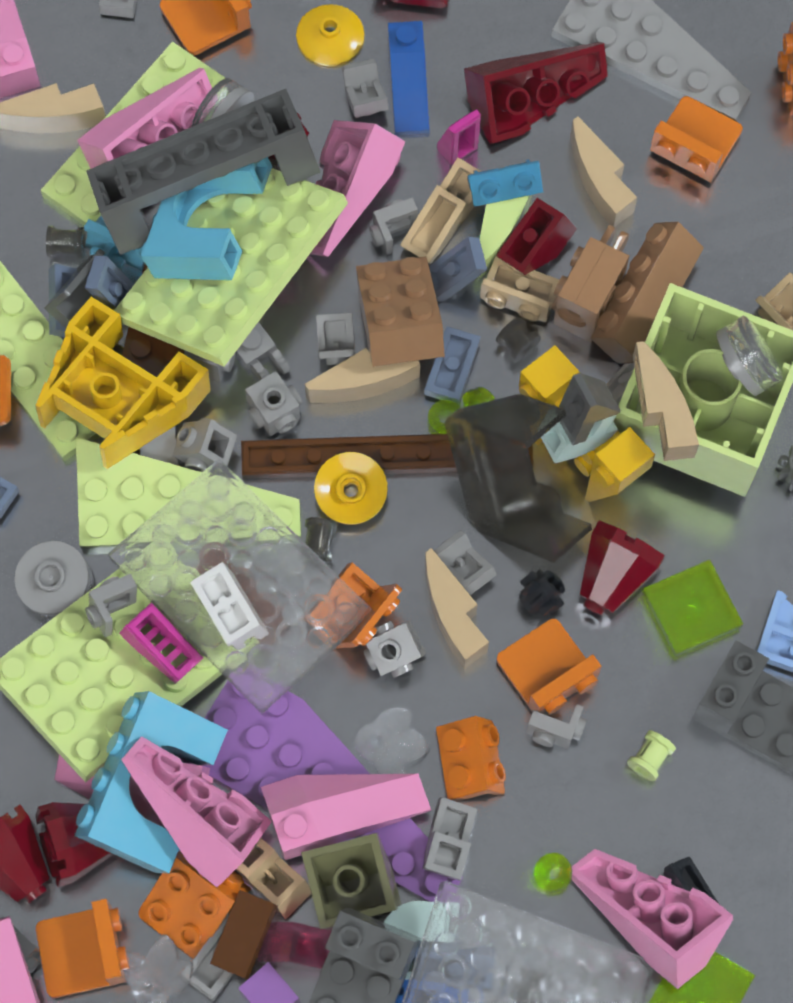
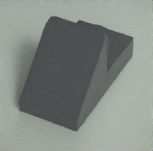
[556,373,621,446]

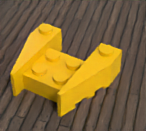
[36,296,210,469]
[519,345,655,502]

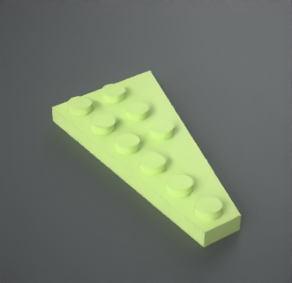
[76,437,301,548]

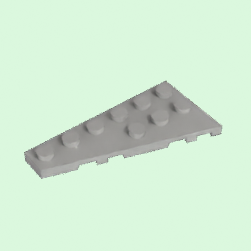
[551,0,752,121]

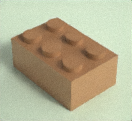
[356,256,445,367]

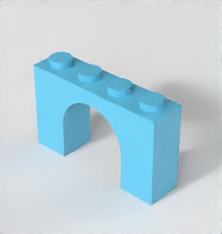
[141,157,272,280]
[75,691,227,873]

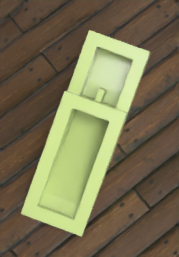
[477,195,531,278]

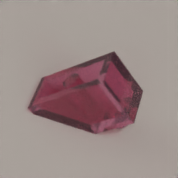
[257,922,331,972]

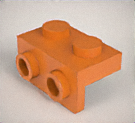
[436,716,506,802]

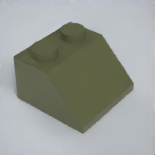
[301,832,402,929]

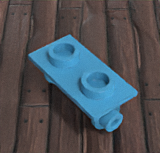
[467,159,543,207]

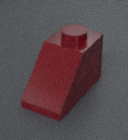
[496,198,577,275]

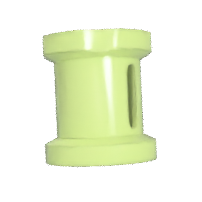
[627,730,676,781]

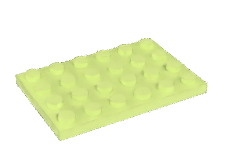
[114,169,348,367]
[0,539,259,783]

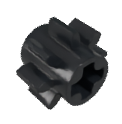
[519,569,565,616]

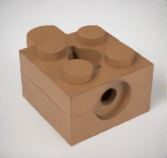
[551,225,630,343]

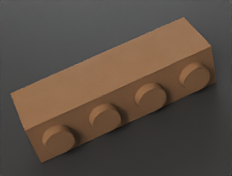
[591,221,704,363]

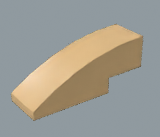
[0,83,106,134]
[570,116,637,227]
[400,158,482,264]
[633,341,699,461]
[305,348,420,403]
[425,548,489,670]
[235,838,311,919]

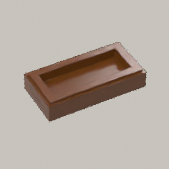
[210,890,278,979]

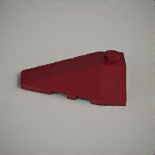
[464,42,608,143]

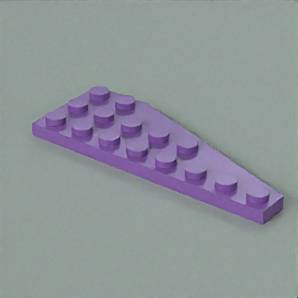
[180,663,463,904]

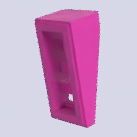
[437,109,481,165]
[119,603,203,684]

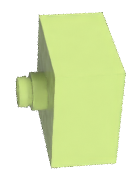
[613,283,793,497]

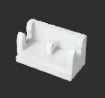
[190,562,269,649]

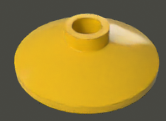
[296,4,364,67]
[314,452,388,525]

